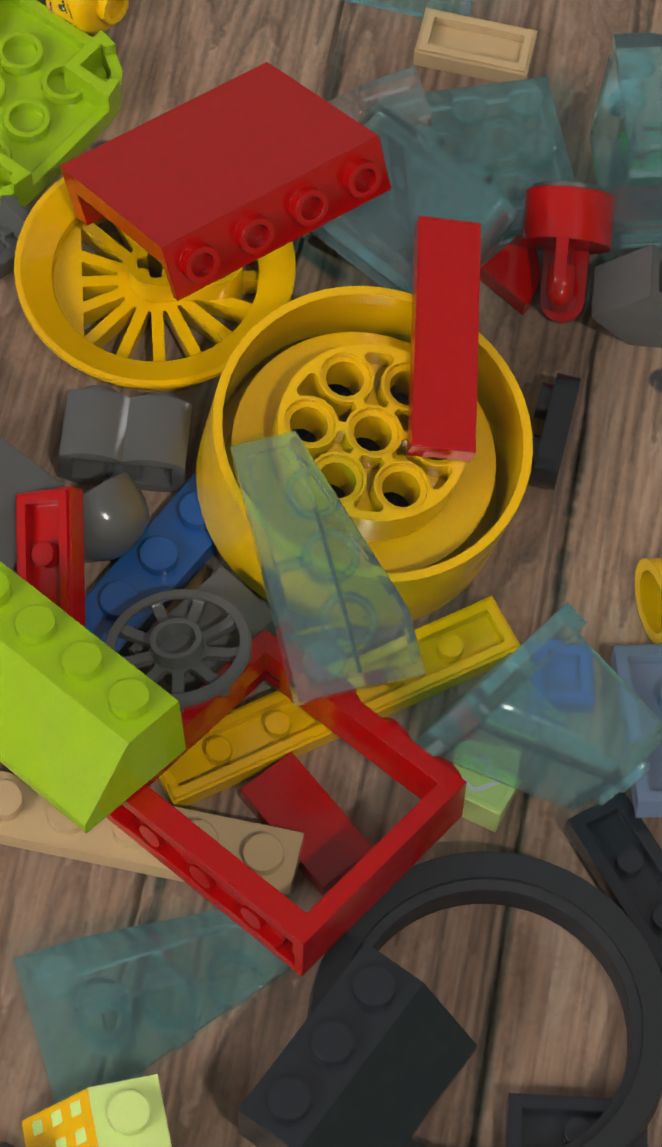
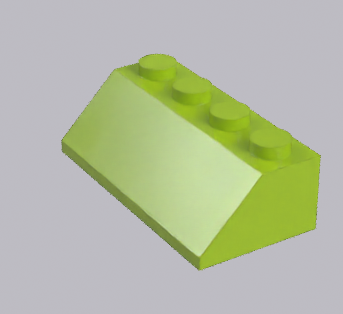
[0,561,186,834]

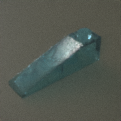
[230,431,425,707]
[13,910,290,1104]

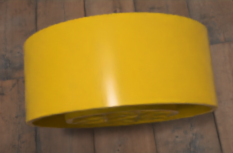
[196,286,533,629]

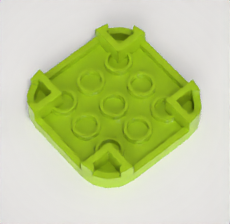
[0,0,123,206]

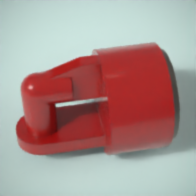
[521,181,616,324]

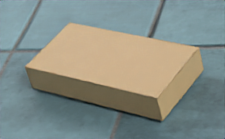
[413,7,538,88]

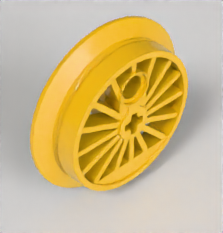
[14,177,296,391]

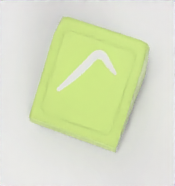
[454,747,523,833]

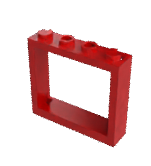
[106,629,467,977]

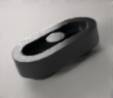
[530,372,581,490]

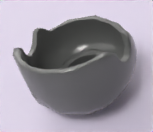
[83,473,150,563]

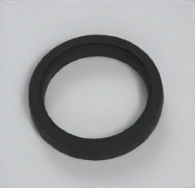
[307,851,662,1147]

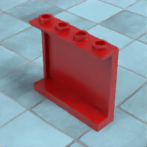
[60,62,392,301]

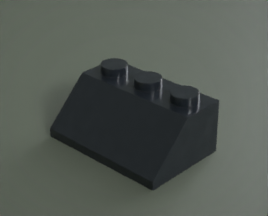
[238,943,477,1147]

